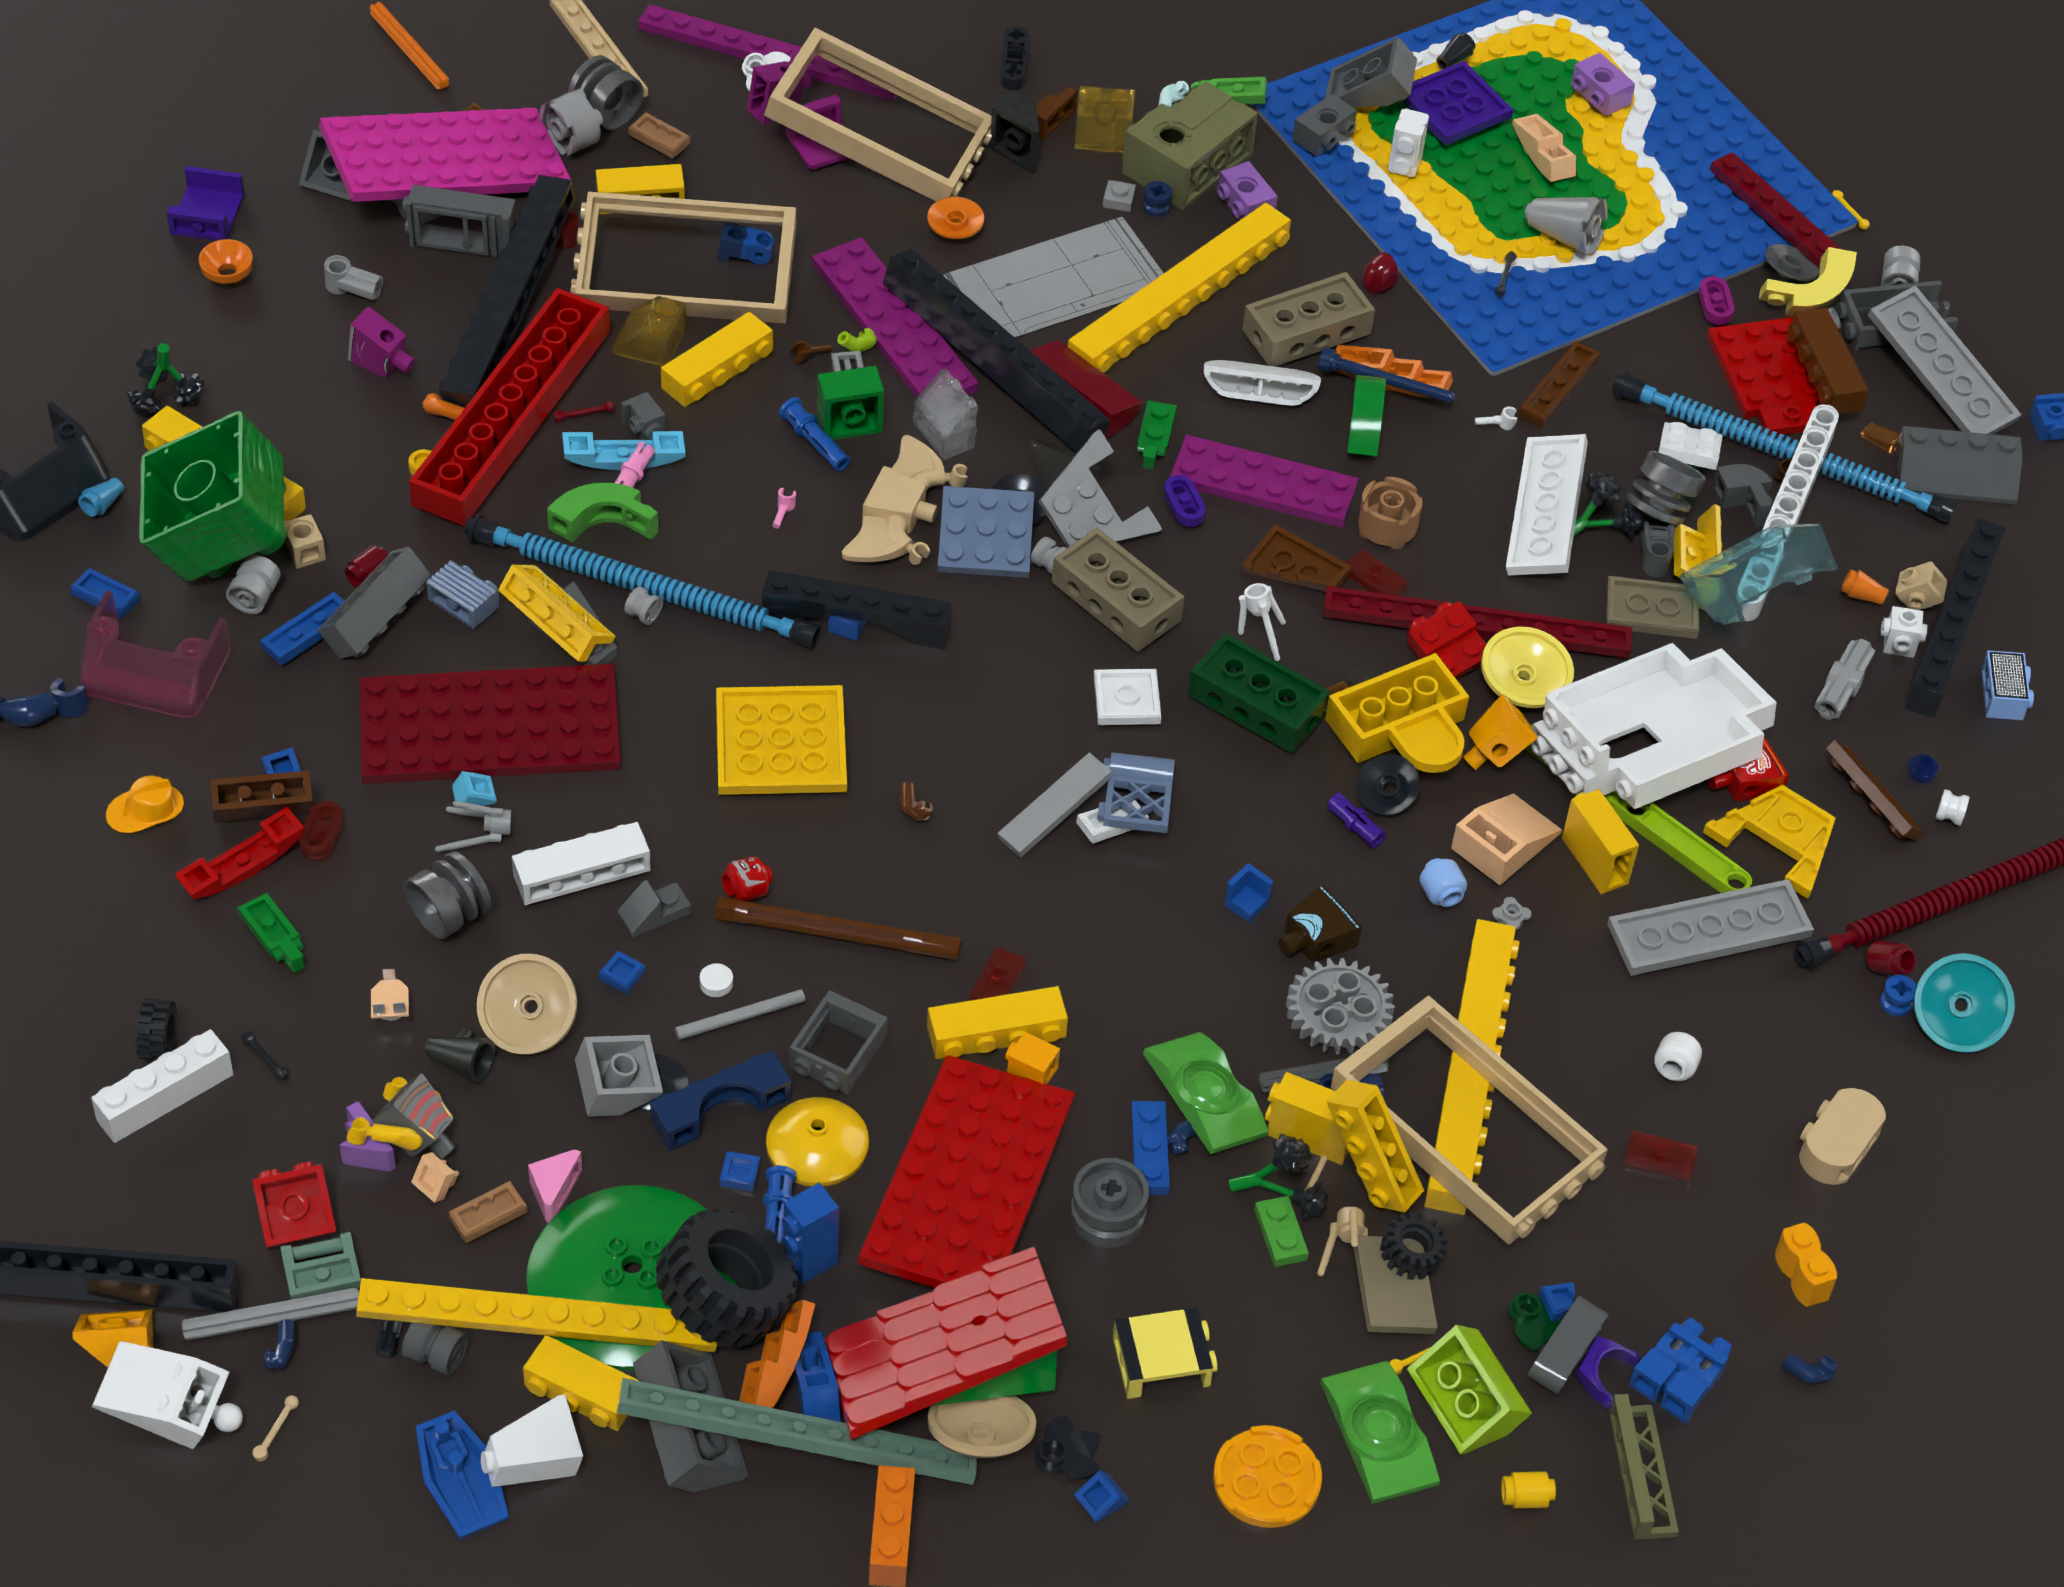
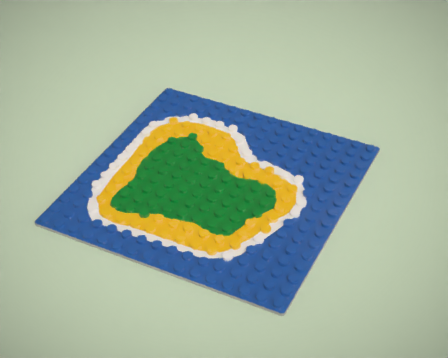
[1250,0,1858,376]

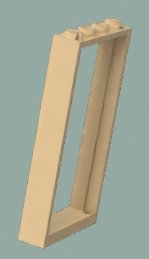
[764,28,992,202]
[1331,995,1608,1245]

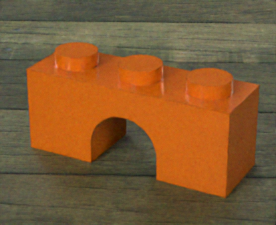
[869,1465,915,1587]

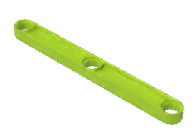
[1525,724,1752,893]

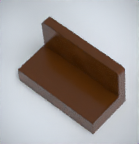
[1036,86,1078,140]

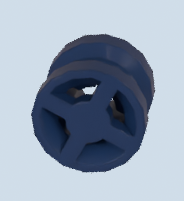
[1143,181,1172,217]

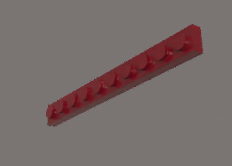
[1323,586,1632,658]

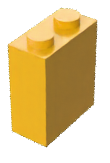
[1562,789,1639,894]
[1265,1072,1349,1165]

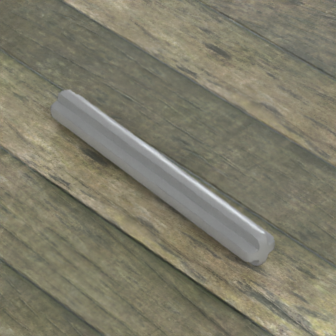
[182,1288,359,1341]

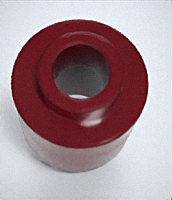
[344,545,388,588]
[1866,941,1916,975]

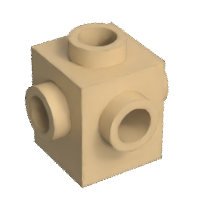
[1896,561,1948,610]

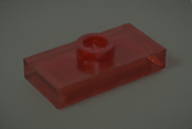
[1346,549,1408,596]
[969,947,1027,1001]
[1624,1130,1698,1181]

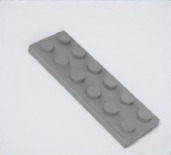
[1868,285,2022,435]
[1607,879,1814,976]

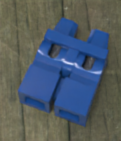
[1629,1317,1732,1424]

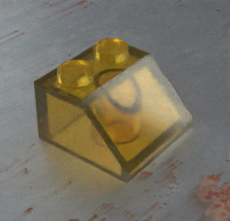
[1074,86,1135,153]
[611,296,687,366]

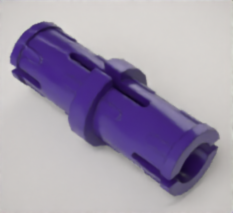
[1327,793,1386,848]

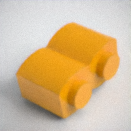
[1775,1222,1837,1307]

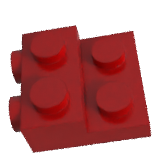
[1406,601,1487,680]
[252,1162,337,1250]

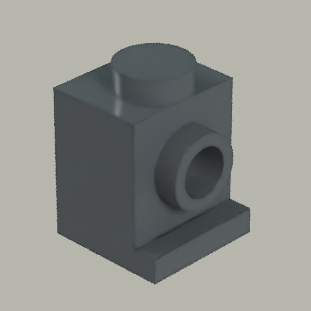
[621,392,666,440]

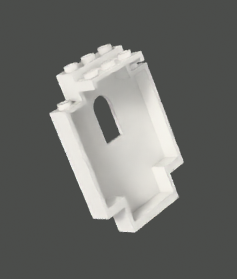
[1531,643,1777,809]

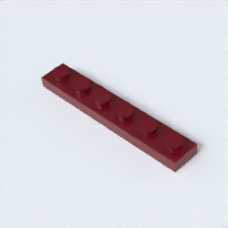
[1710,152,1841,269]

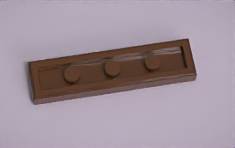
[1517,341,1601,428]

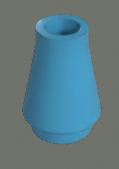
[78,478,124,517]

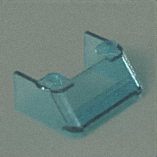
[1680,524,1838,625]

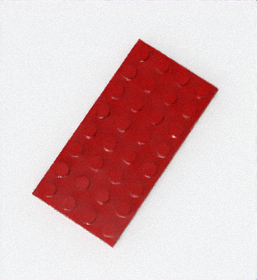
[858,1055,1075,1288]

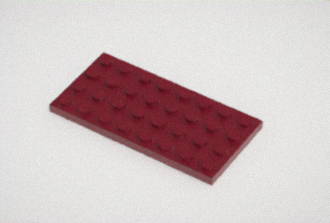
[360,664,621,784]

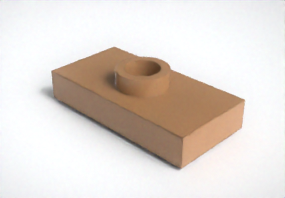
[628,113,690,159]
[448,1181,528,1243]

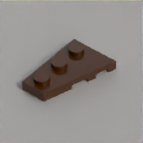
[1241,524,1351,592]

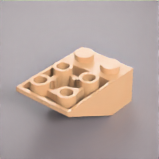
[1451,793,1562,885]

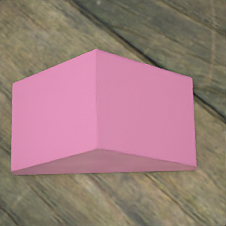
[528,1149,582,1223]

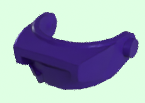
[1575,1337,1640,1409]

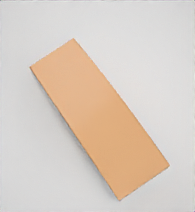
[1512,114,1576,182]

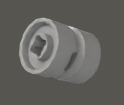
[1880,245,1921,286]
[226,555,281,614]

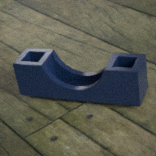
[650,1050,791,1152]

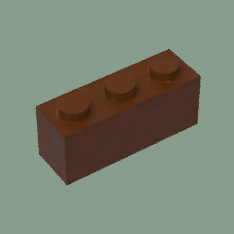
[210,770,313,822]

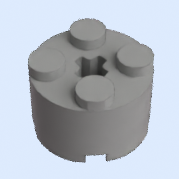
[540,88,603,156]

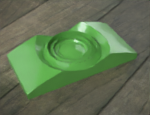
[1143,1032,1269,1154]
[1320,1361,1440,1504]

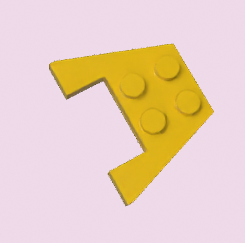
[1703,785,1836,899]

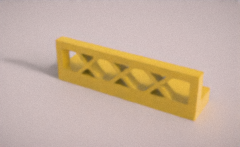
[498,564,616,662]

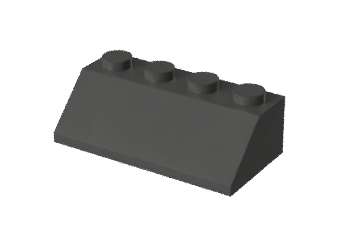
[1895,426,2023,505]
[633,1340,749,1492]

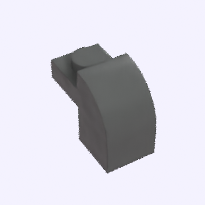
[1712,464,1773,527]

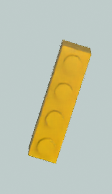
[661,311,773,407]
[927,986,1068,1059]

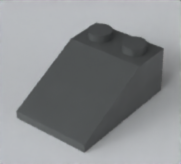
[1325,37,1417,107]

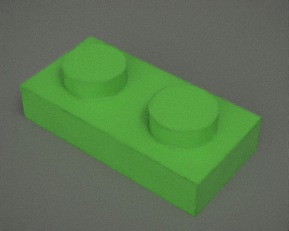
[1254,1196,1309,1267]

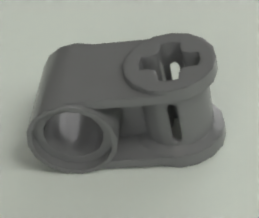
[1640,521,1675,578]

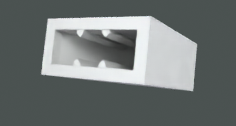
[481,1395,583,1487]

